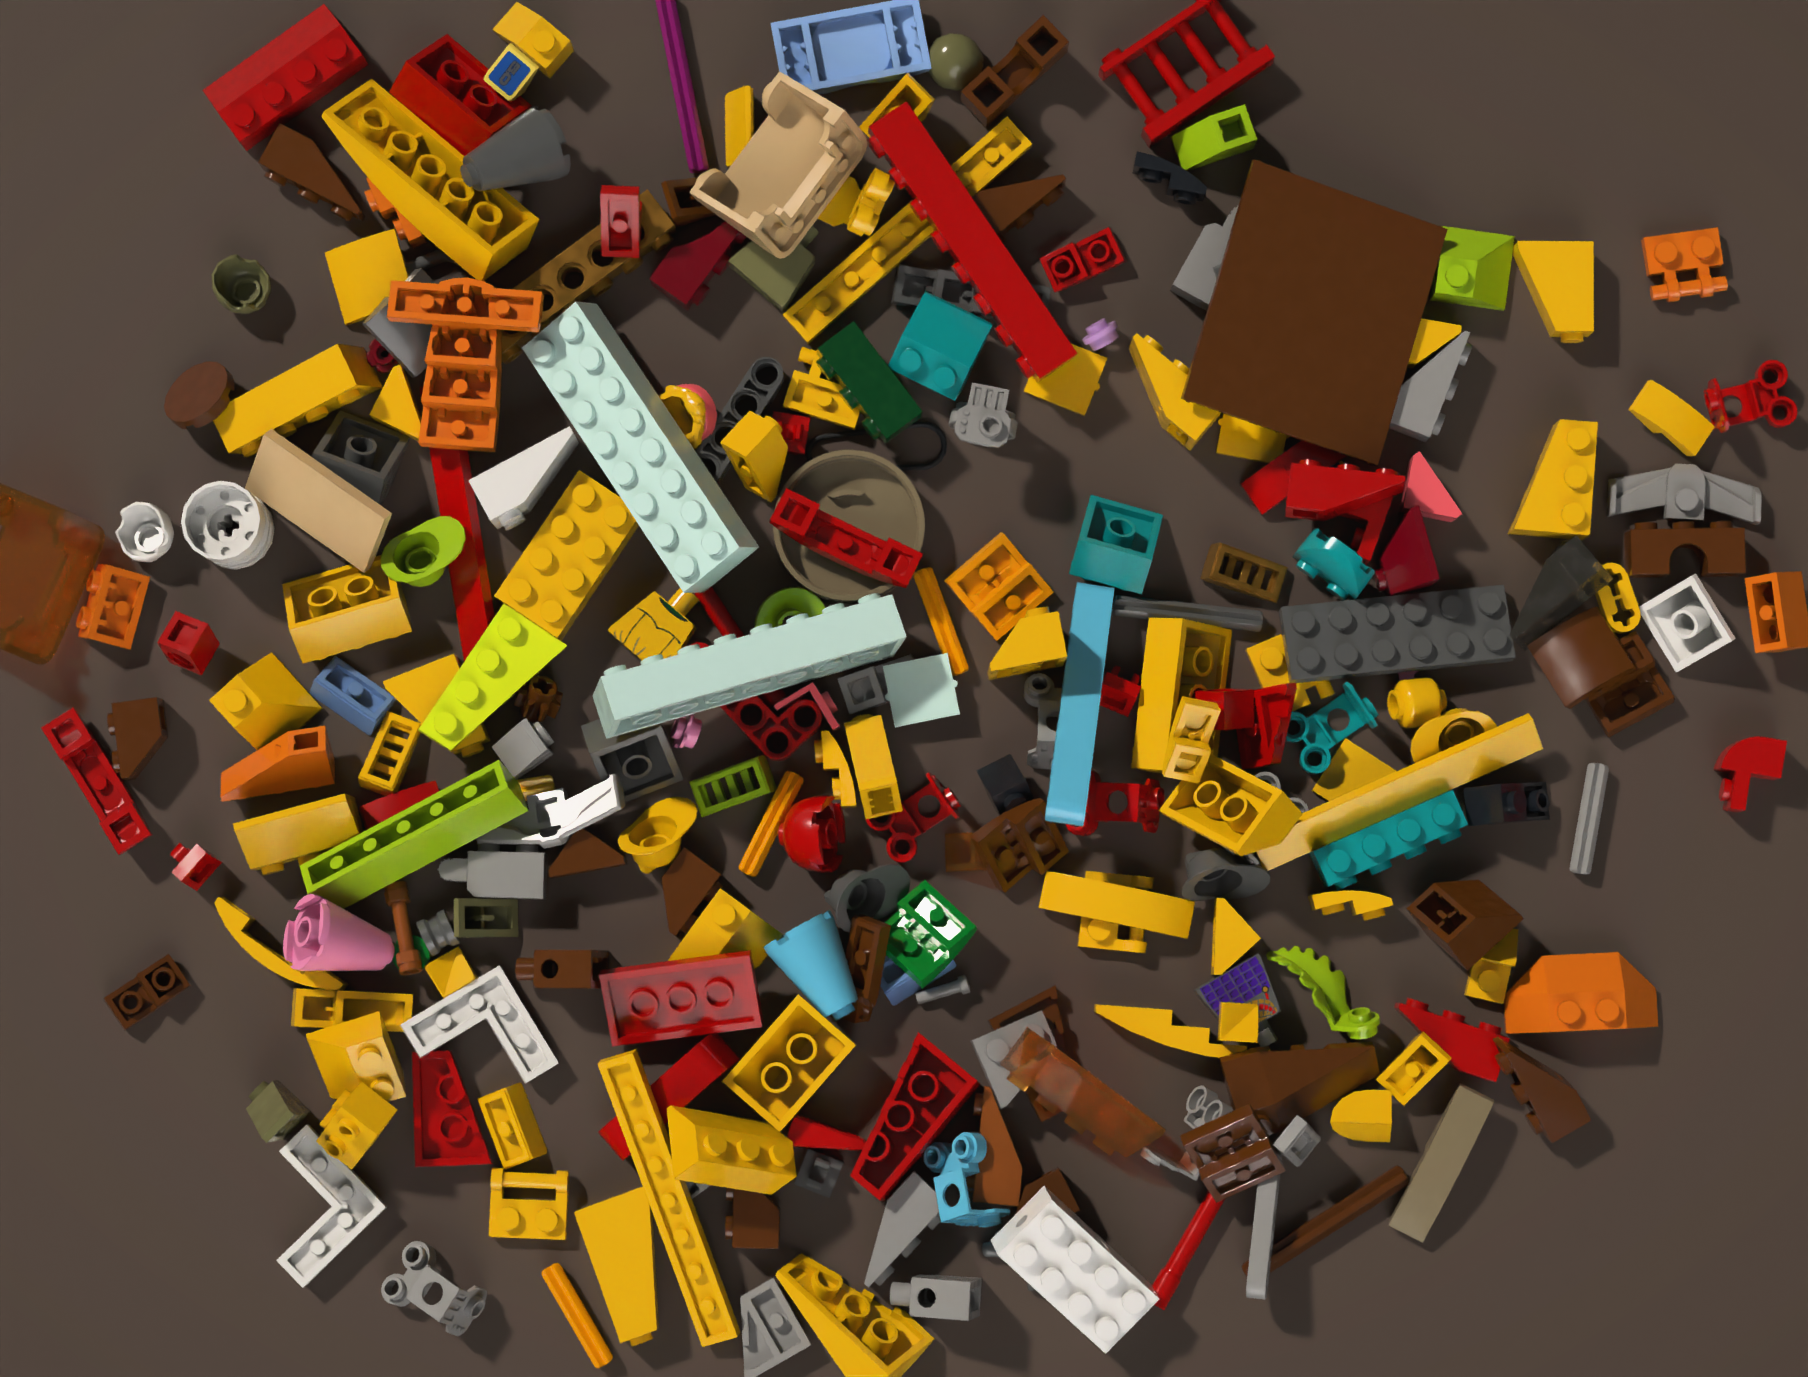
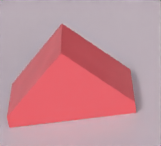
[1399,451,1462,522]

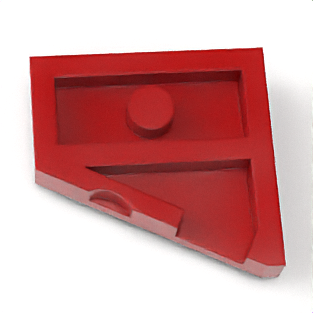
[1236,683,1297,770]

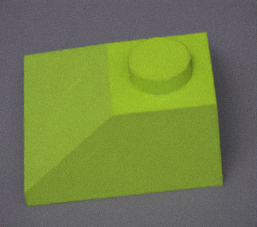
[1430,226,1515,311]

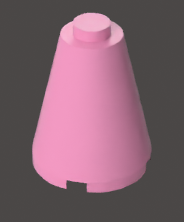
[283,894,395,971]

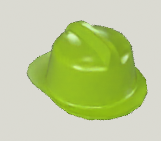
[381,516,466,587]

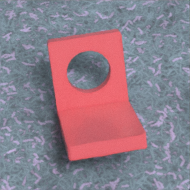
[774,682,840,732]

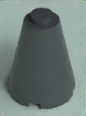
[460,106,571,191]

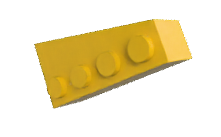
[213,344,383,457]

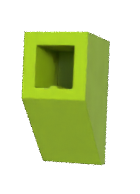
[1171,104,1257,171]

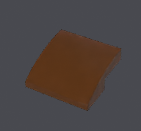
[1527,606,1637,709]
[1585,630,1675,738]
[970,798,1069,893]
[1180,1103,1286,1203]

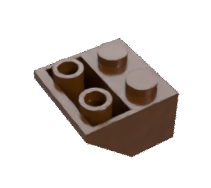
[1406,879,1524,971]

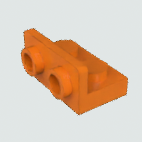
[76,564,150,650]

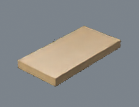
[245,429,392,573]

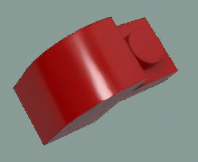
[1714,736,1787,813]

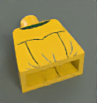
[608,588,699,661]

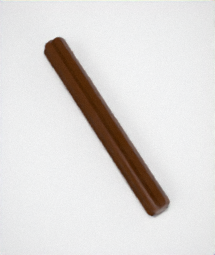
[1241,1165,1409,1277]

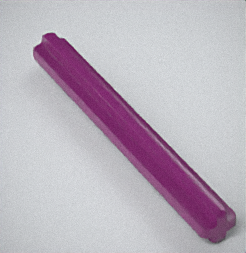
[655,0,709,173]

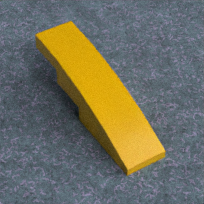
[1094,1004,1247,1058]

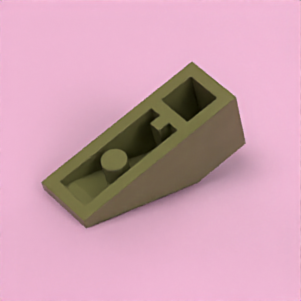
[246,1080,311,1143]

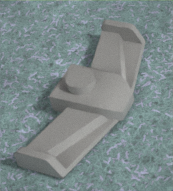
[1607,464,1762,525]
[476,774,625,849]

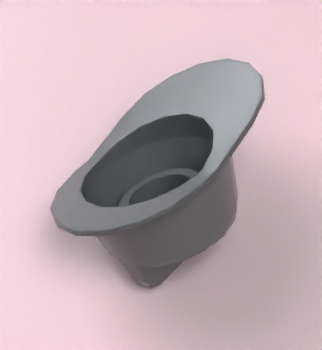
[1181,848,1270,901]
[824,863,910,932]

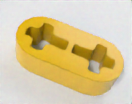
[1591,562,1641,634]

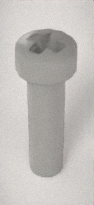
[915,975,970,1004]

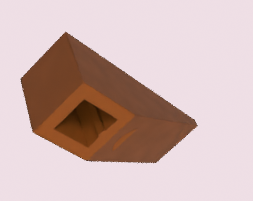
[966,1086,1022,1206]

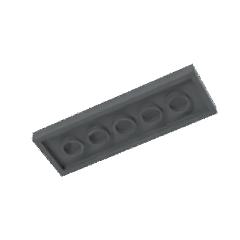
[1279,585,1516,683]

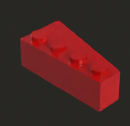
[850,1032,981,1202]

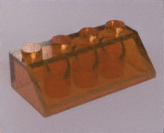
[1000,1027,1166,1158]

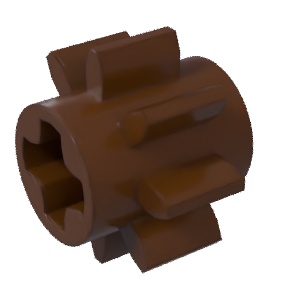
[514,676,563,722]

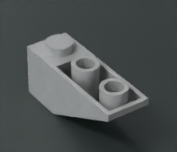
[1389,330,1472,442]
[864,1170,947,1288]

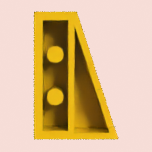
[1508,419,1598,540]

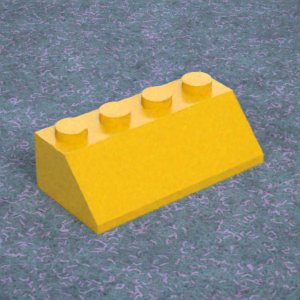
[1131,618,1232,773]

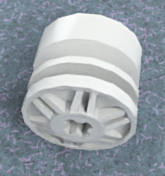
[181,481,275,570]

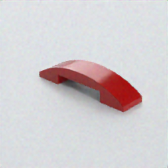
[1241,440,1348,516]
[769,488,923,588]
[41,707,152,855]

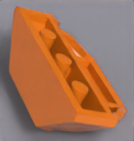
[1504,952,1658,1034]

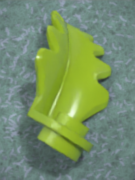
[1266,946,1380,1039]

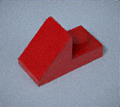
[600,185,642,258]
[1339,496,1393,565]

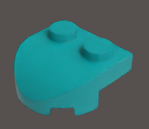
[1292,528,1375,601]

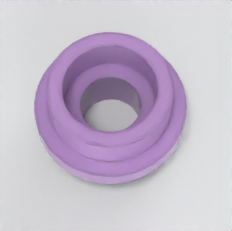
[1082,318,1119,351]

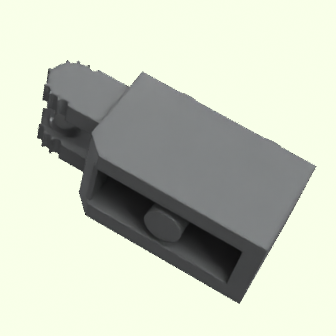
[1170,205,1238,311]
[437,844,548,900]

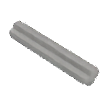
[1569,762,1609,875]

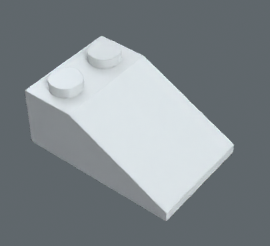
[468,426,579,530]

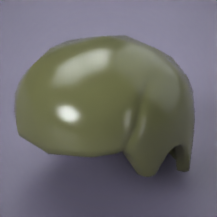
[928,33,984,91]
[211,254,271,314]

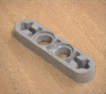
[1246,1152,1282,1300]

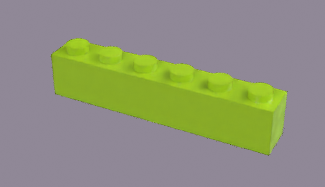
[300,760,528,909]

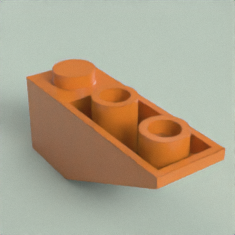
[220,726,335,802]

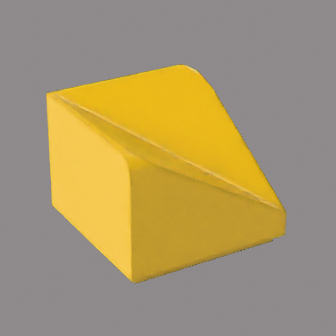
[424,946,478,999]
[1218,1002,1258,1043]

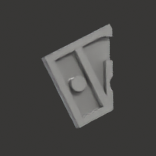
[971,1010,1057,1109]
[740,1277,812,1377]

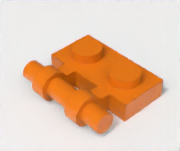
[1641,227,1728,302]

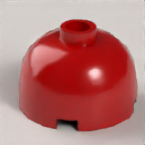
[778,796,846,872]

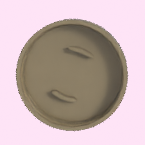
[773,450,925,604]

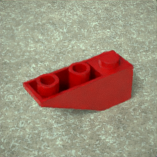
[1285,459,1406,521]
[1394,998,1510,1082]

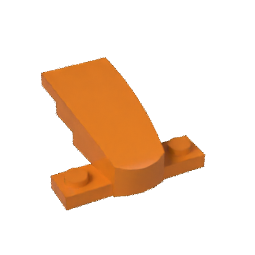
[387,278,544,452]

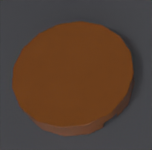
[164,361,235,429]

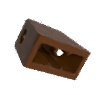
[515,950,609,989]

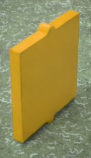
[1024,344,1107,416]
[1216,413,1290,463]
[1311,738,1396,802]

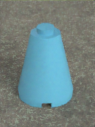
[763,910,858,1021]

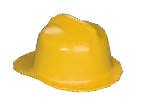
[1410,708,1497,763]
[618,796,698,874]

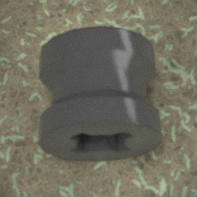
[416,909,461,956]

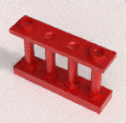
[1098,0,1275,148]

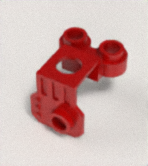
[1704,360,1798,433]
[1065,769,1165,836]
[865,772,961,862]

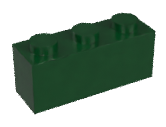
[816,321,923,444]

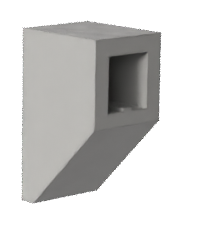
[492,718,554,780]

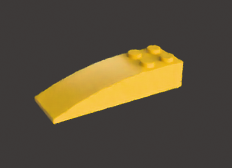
[321,79,540,281]

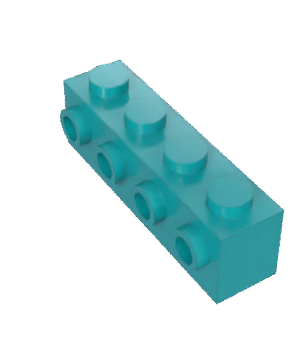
[1309,790,1468,891]

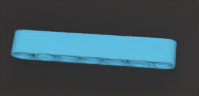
[1045,582,1114,826]

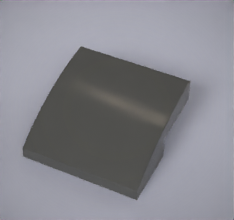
[362,268,436,378]

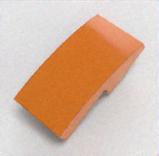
[364,178,427,248]

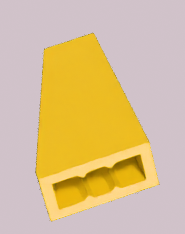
[574,1186,659,1346]

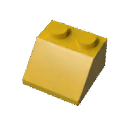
[306,1011,406,1102]

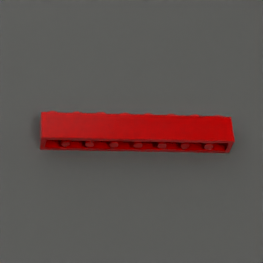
[866,101,1078,383]

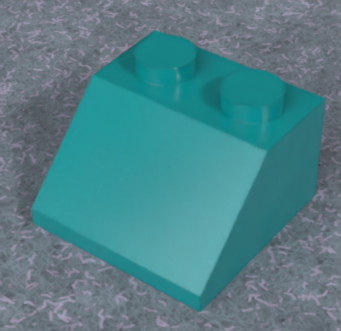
[888,291,993,401]
[1069,495,1163,594]

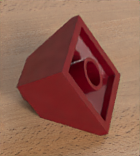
[1374,505,1440,596]

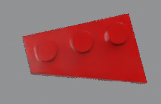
[412,1050,493,1167]

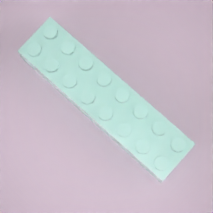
[522,301,759,593]
[593,593,907,739]

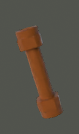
[384,881,422,975]

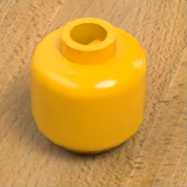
[1387,677,1447,728]

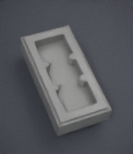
[1273,1115,1321,1167]

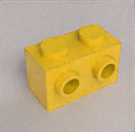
[316,1081,398,1170]

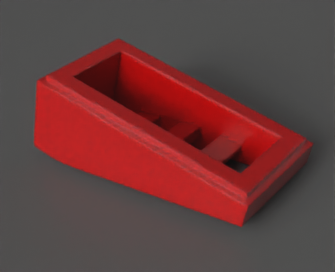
[787,1114,866,1151]

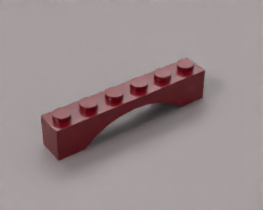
[649,116,768,311]

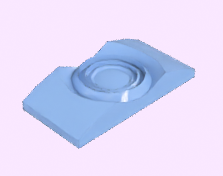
[770,0,932,94]

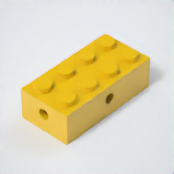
[494,470,639,641]

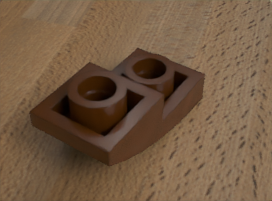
[104,954,190,1031]

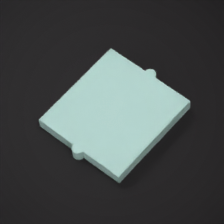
[883,653,960,728]

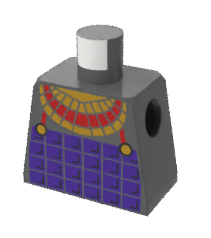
[1193,953,1281,1047]

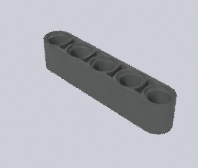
[696,357,784,486]

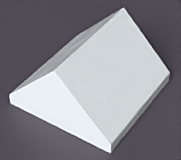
[1639,573,1736,673]

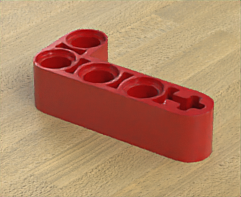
[691,642,823,762]
[598,1033,740,1161]

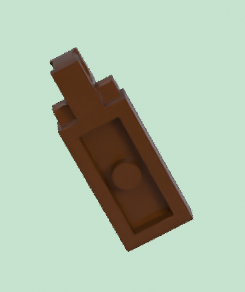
[843,914,891,1024]

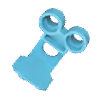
[924,1132,1010,1227]

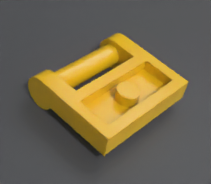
[1077,871,1154,954]
[489,1167,569,1240]

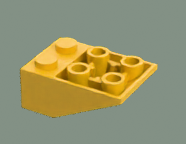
[1129,333,1221,451]

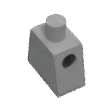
[890,1274,982,1321]

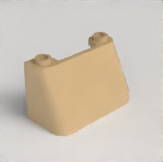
[689,71,867,259]

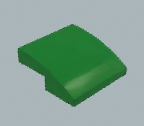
[884,880,977,988]

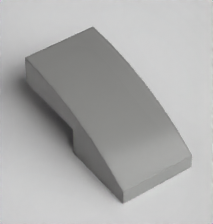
[838,654,915,715]

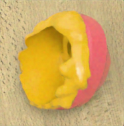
[659,384,717,449]

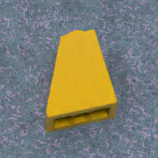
[1512,241,1594,343]
[383,654,490,758]
[844,714,903,819]

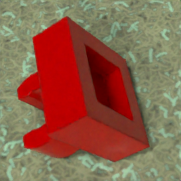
[772,411,811,456]
[1100,666,1142,717]
[170,843,222,891]

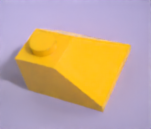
[209,652,323,750]

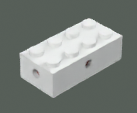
[991,1186,1159,1354]

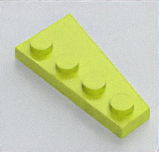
[418,604,567,752]

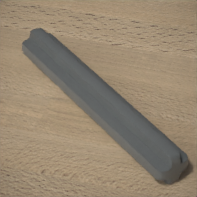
[1113,595,1263,632]

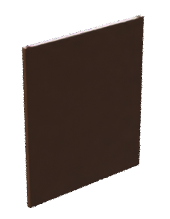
[1181,160,1448,466]

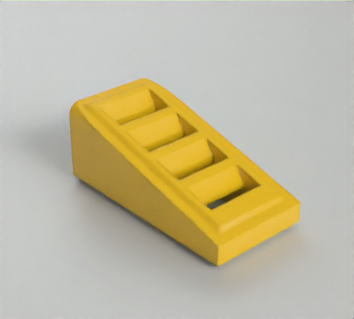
[358,711,422,796]

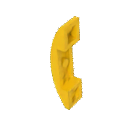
[1038,871,1195,939]
[214,897,348,990]

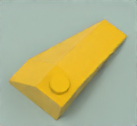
[668,888,783,969]
[775,1253,934,1377]

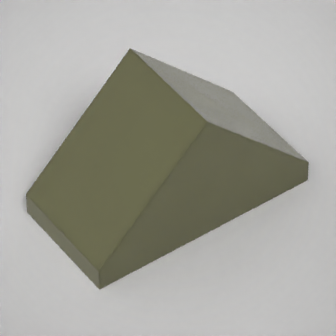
[454,898,518,938]

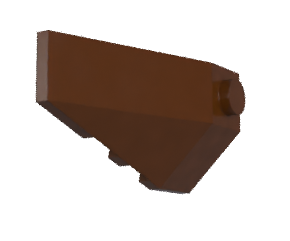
[1220,1042,1380,1135]

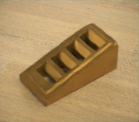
[1200,542,1288,603]

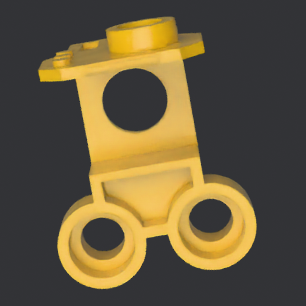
[818,168,895,236]

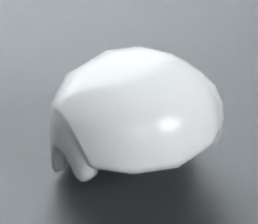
[115,502,174,562]

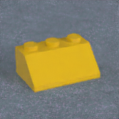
[282,555,412,664]
[987,607,1067,680]
[1159,754,1303,856]
[233,793,364,875]
[722,994,856,1132]
[667,1105,797,1195]

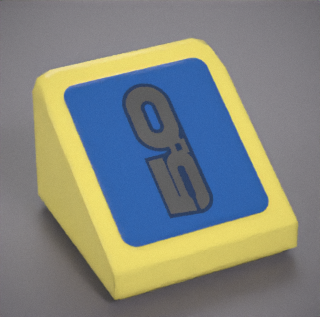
[483,43,539,102]

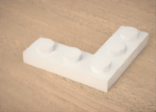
[400,965,559,1084]
[276,1124,388,1288]

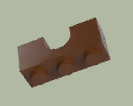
[960,15,1069,128]
[1624,521,1746,578]

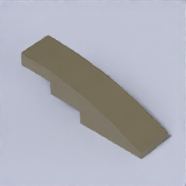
[1388,1083,1494,1243]

